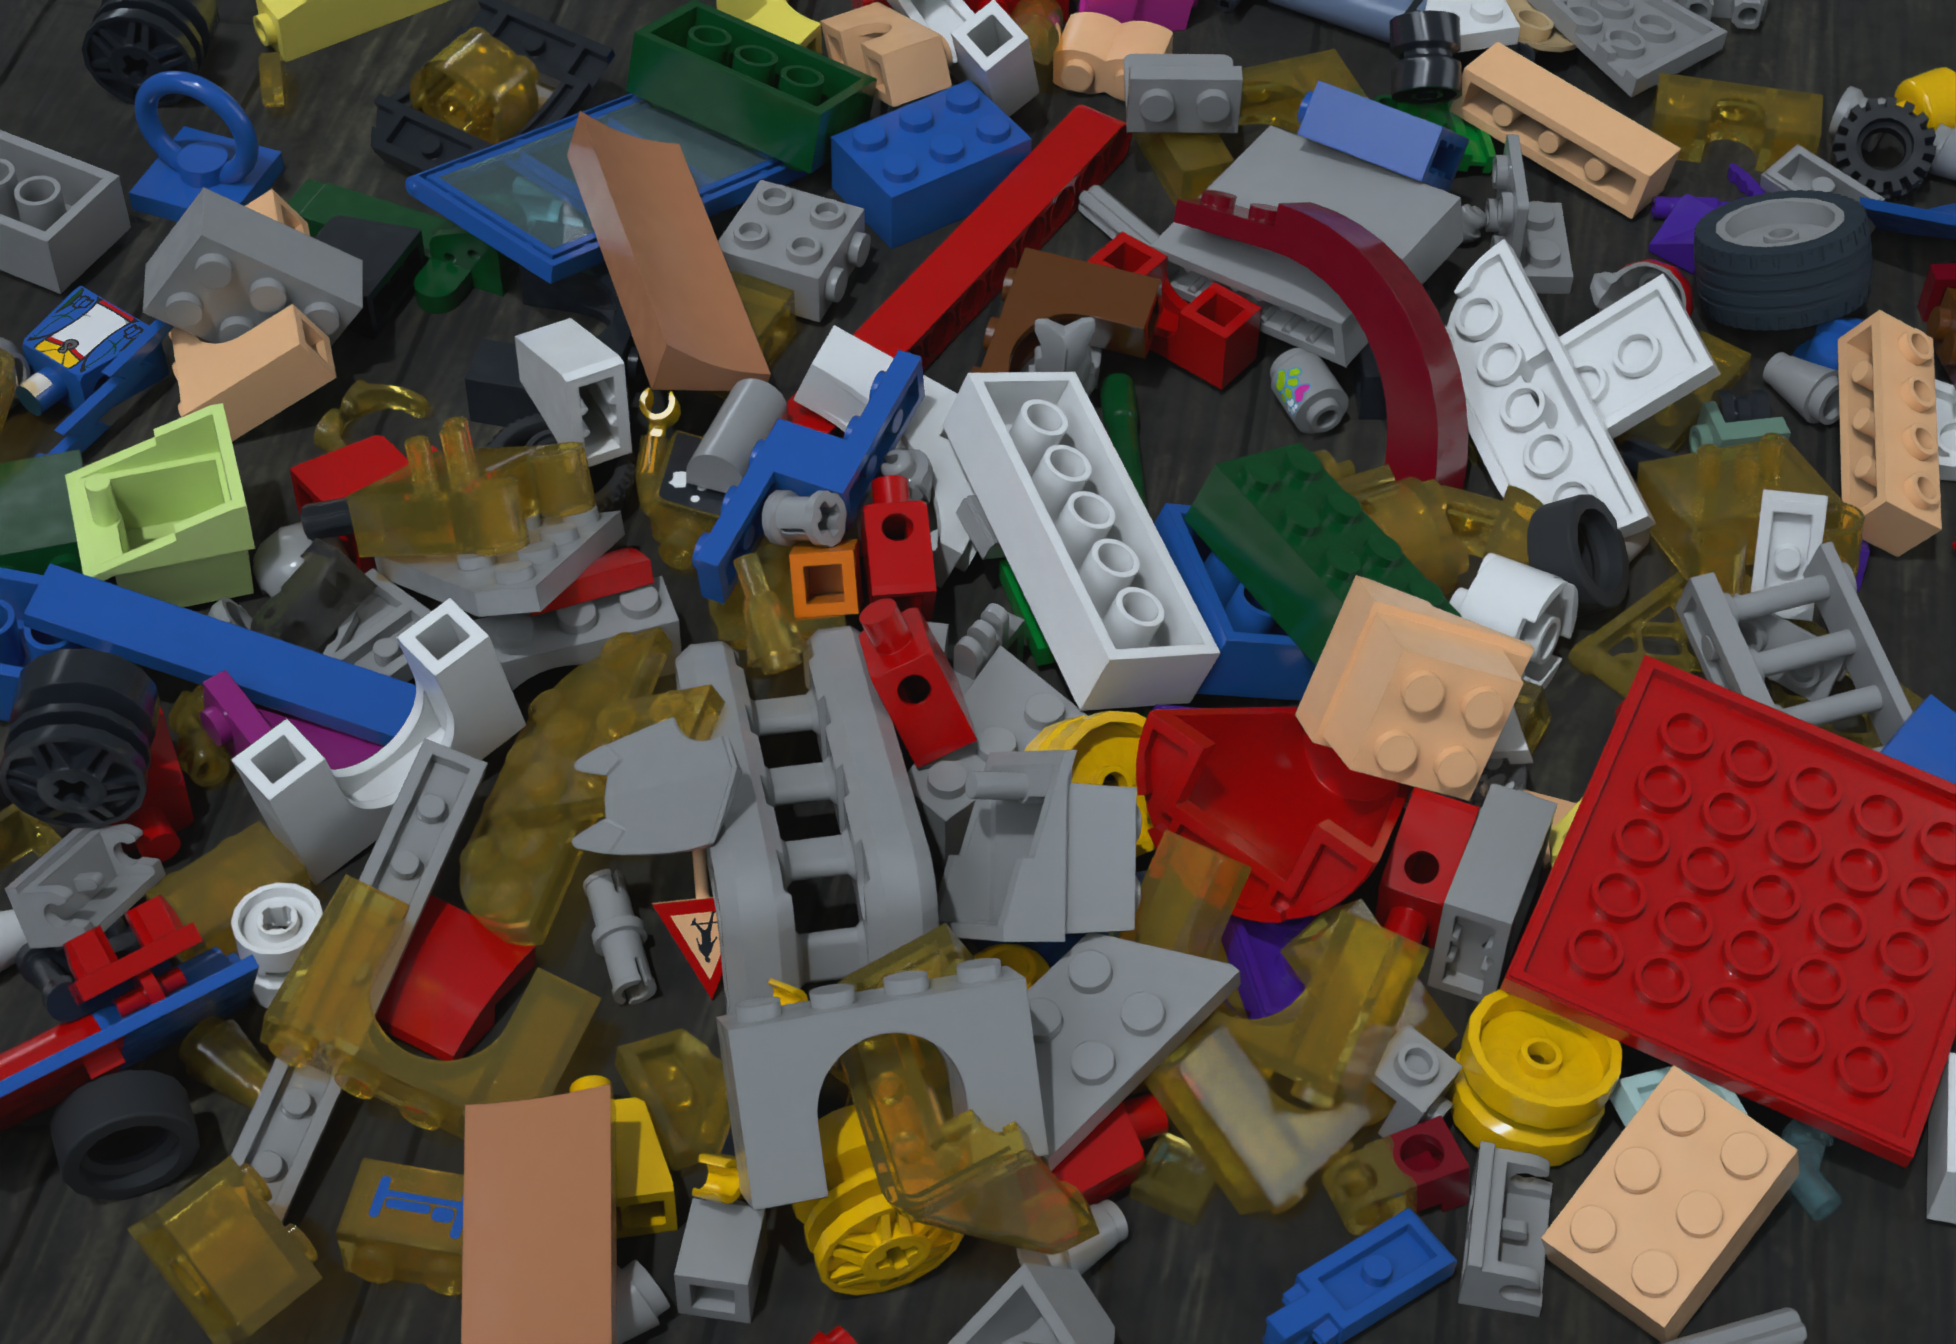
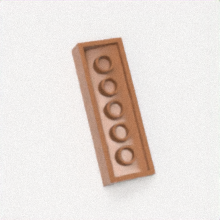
[567,111,771,391]
[461,1084,617,1344]

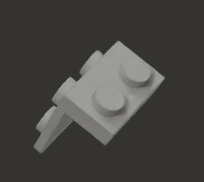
[1123,54,1243,134]

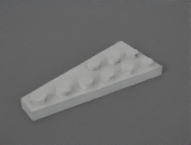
[1527,0,1728,97]

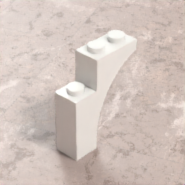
[793,325,977,588]

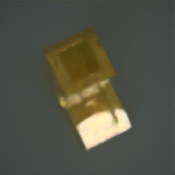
[1429,484,1544,566]

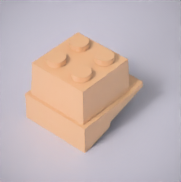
[1295,575,1534,801]

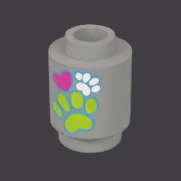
[1270,347,1349,434]

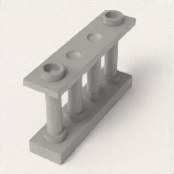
[1675,541,1913,752]

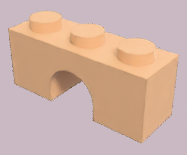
[820,2,953,107]

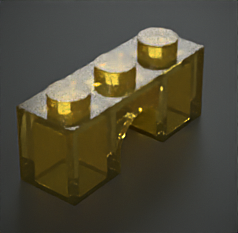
[1649,73,1823,172]

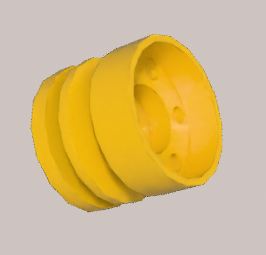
[791,1099,966,1295]

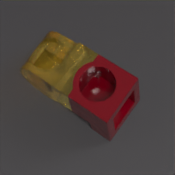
[1322,1115,1470,1235]

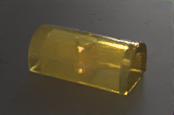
[1010,0,1064,66]

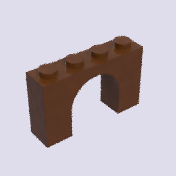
[970,247,1163,436]

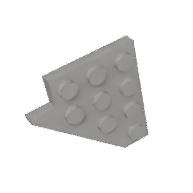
[374,505,625,617]

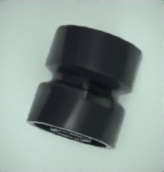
[1389,10,1462,105]

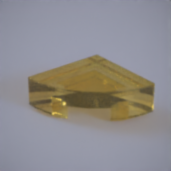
[258,52,287,108]

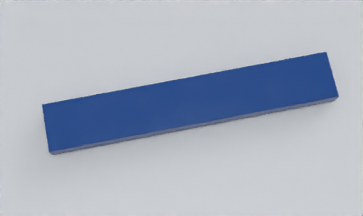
[24,563,416,746]

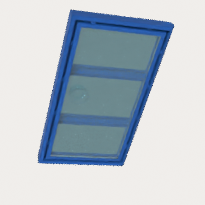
[405,93,808,284]

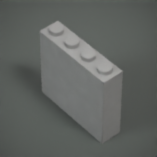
[1150,125,1463,367]

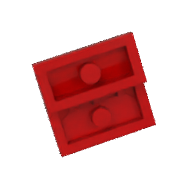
[530,547,654,616]
[373,895,536,1066]

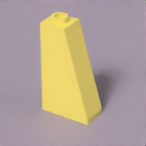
[253,0,451,63]

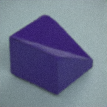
[1648,194,1717,275]

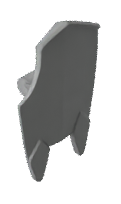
[572,717,742,856]

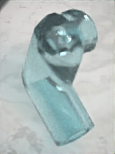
[1781,1119,1842,1221]

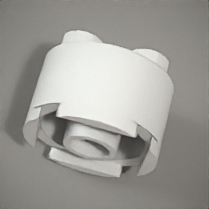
[1449,553,1578,700]

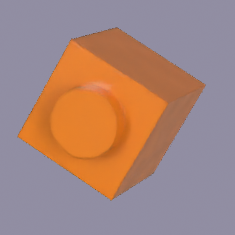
[789,539,863,618]

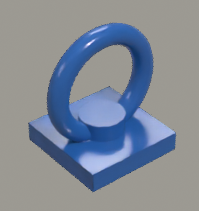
[129,71,285,222]

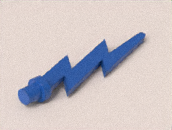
[35,319,175,457]

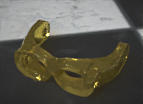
[314,380,430,453]

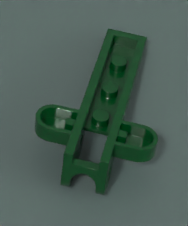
[287,179,527,314]

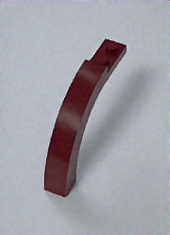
[1173,190,1468,500]

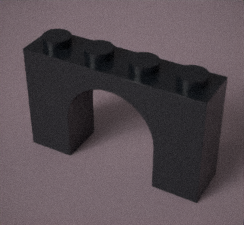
[464,225,644,427]

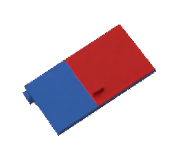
[0,946,259,1132]

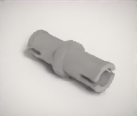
[583,869,657,1005]

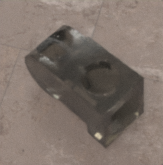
[250,538,377,651]

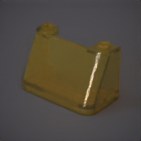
[838,923,1100,1255]

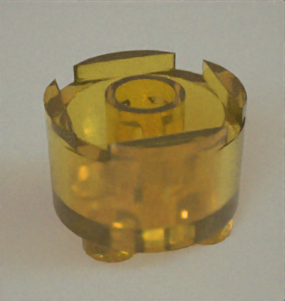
[410,27,539,145]
[1353,477,1469,596]

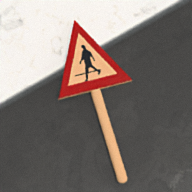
[652,848,723,1000]

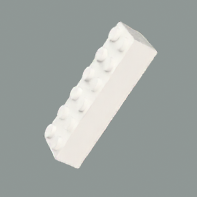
[943,372,1220,711]

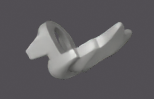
[1021,317,1101,397]

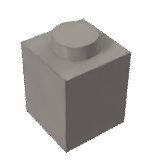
[674,1198,768,1324]

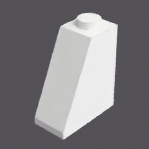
[515,318,632,471]

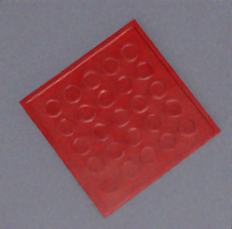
[1500,655,1956,1168]

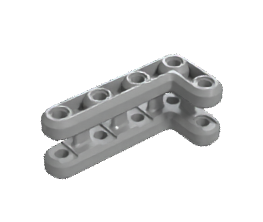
[675,626,942,1058]

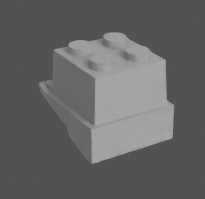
[937,750,1142,942]

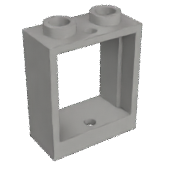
[1427,783,1558,1003]

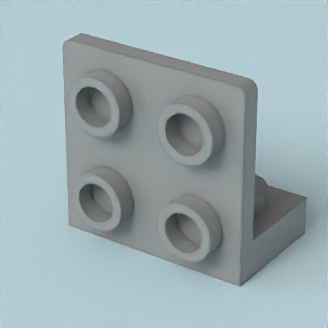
[1485,134,1573,294]

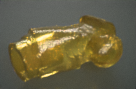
[169,684,229,787]

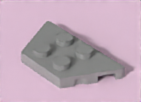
[1027,932,1241,1172]

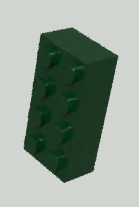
[626,0,877,174]
[1184,442,1461,666]

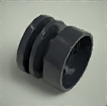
[81,0,220,108]
[0,649,160,828]

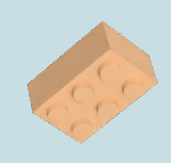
[1541,1065,1800,1343]

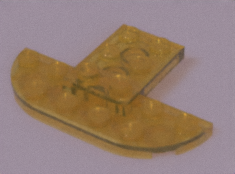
[459,627,725,946]

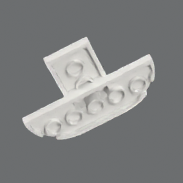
[1445,239,1721,538]

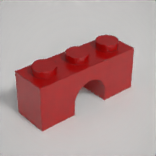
[1087,231,1262,390]

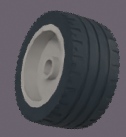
[1693,190,1873,331]

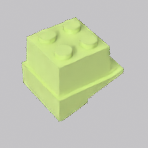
[65,403,255,607]

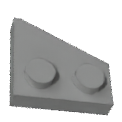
[323,568,431,682]

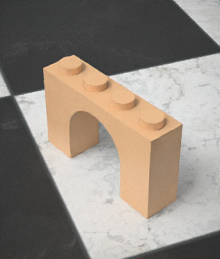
[169,189,337,441]

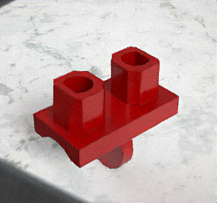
[63,895,203,1018]

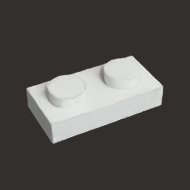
[1751,489,1828,621]

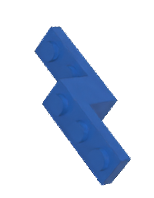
[692,350,925,604]

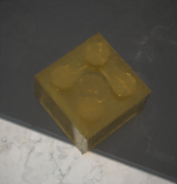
[127,1155,323,1344]

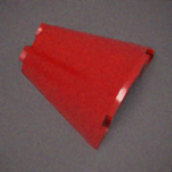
[1136,707,1412,923]

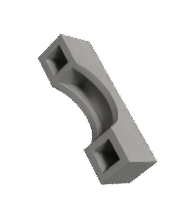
[473,576,682,691]

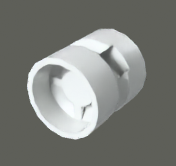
[231,882,329,1012]

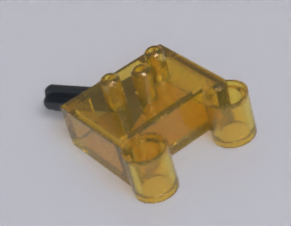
[301,416,596,557]
[1619,432,1865,596]

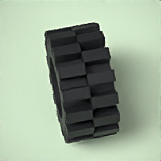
[1830,97,1937,202]

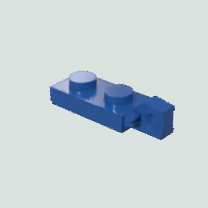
[1262,1208,1457,1344]

